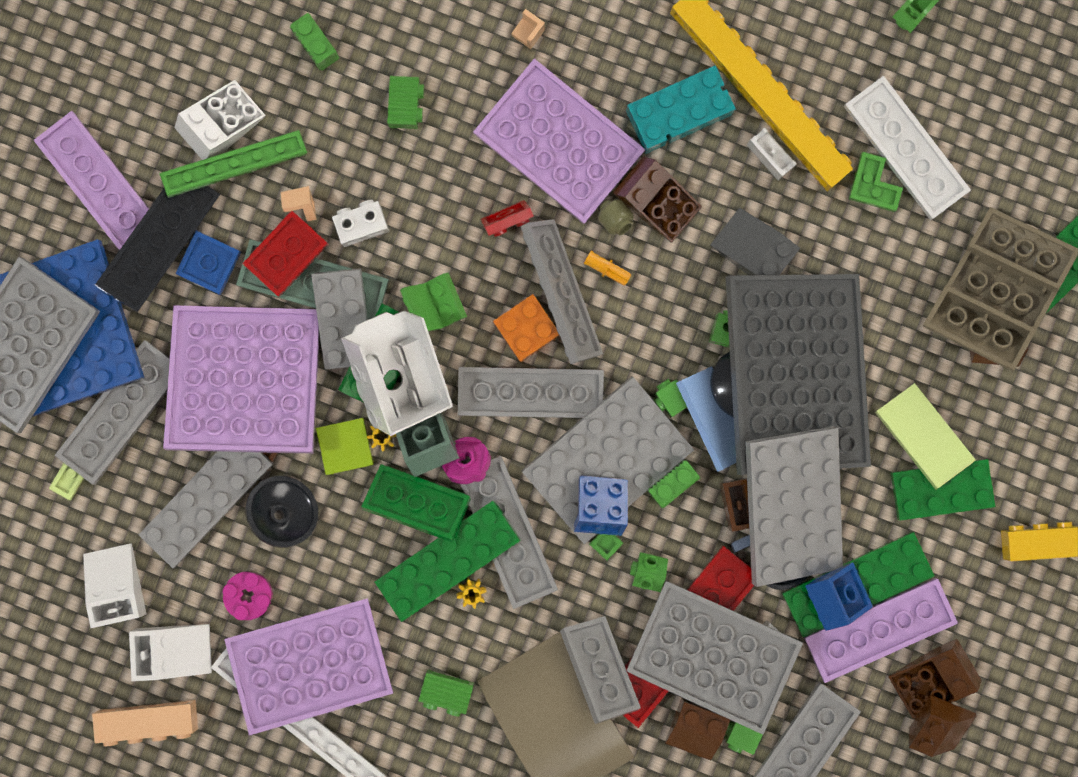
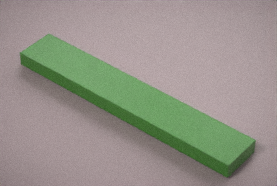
[159,130,307,198]

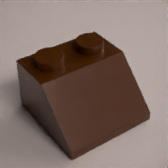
[909,695,977,757]
[665,697,730,761]

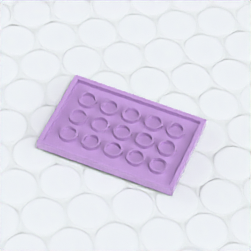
[473,59,645,224]
[224,598,393,735]

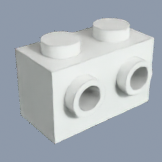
[332,200,390,247]

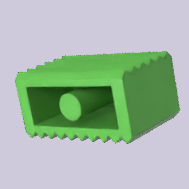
[290,13,340,71]
[387,76,424,129]
[647,460,700,508]
[419,670,474,717]

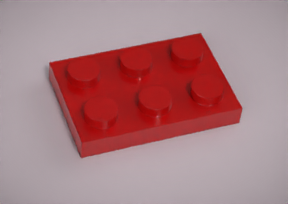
[242,211,329,297]

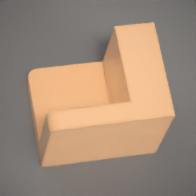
[511,9,545,49]
[280,186,317,222]

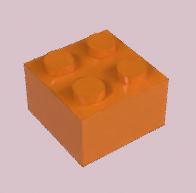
[493,294,560,363]

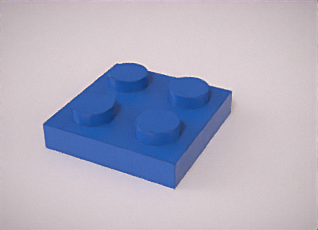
[175,231,241,295]

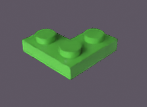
[848,152,903,212]

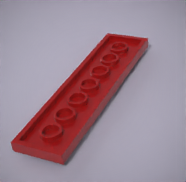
[623,545,754,728]

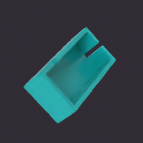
[626,65,736,154]

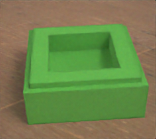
[589,534,623,560]

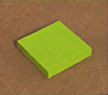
[316,418,374,475]

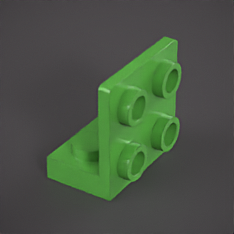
[400,272,467,332]

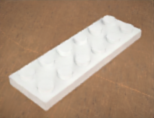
[843,76,971,220]

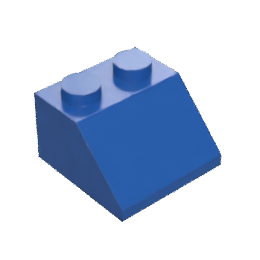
[805,562,873,631]

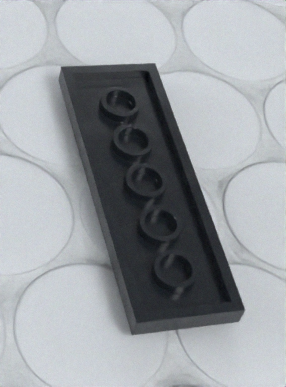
[95,166,220,313]

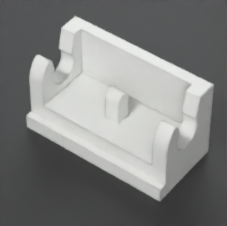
[747,128,797,180]

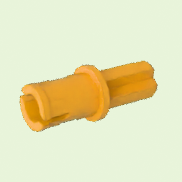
[584,250,631,286]

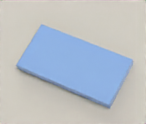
[676,366,736,472]

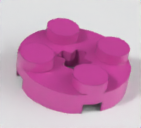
[442,437,491,484]
[222,571,273,620]

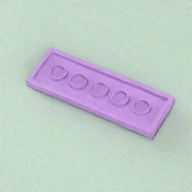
[34,111,149,250]
[804,578,958,683]

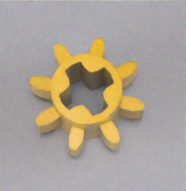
[367,426,397,451]
[456,577,487,609]

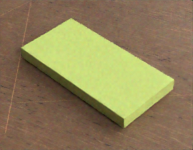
[875,383,976,489]

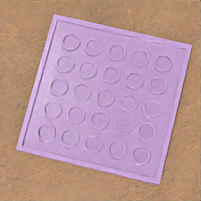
[163,306,319,454]

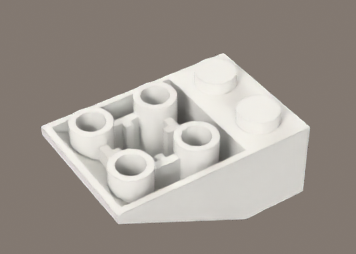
[174,80,266,160]
[83,543,146,628]
[129,624,212,681]

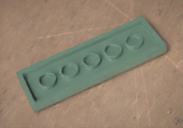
[236,239,389,320]

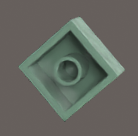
[396,413,459,477]

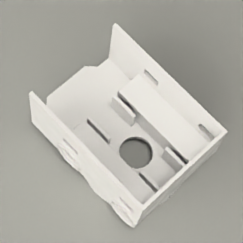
[341,311,453,436]

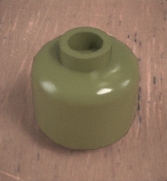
[598,199,634,236]

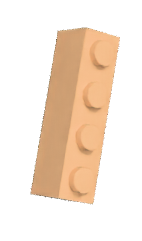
[92,700,198,746]

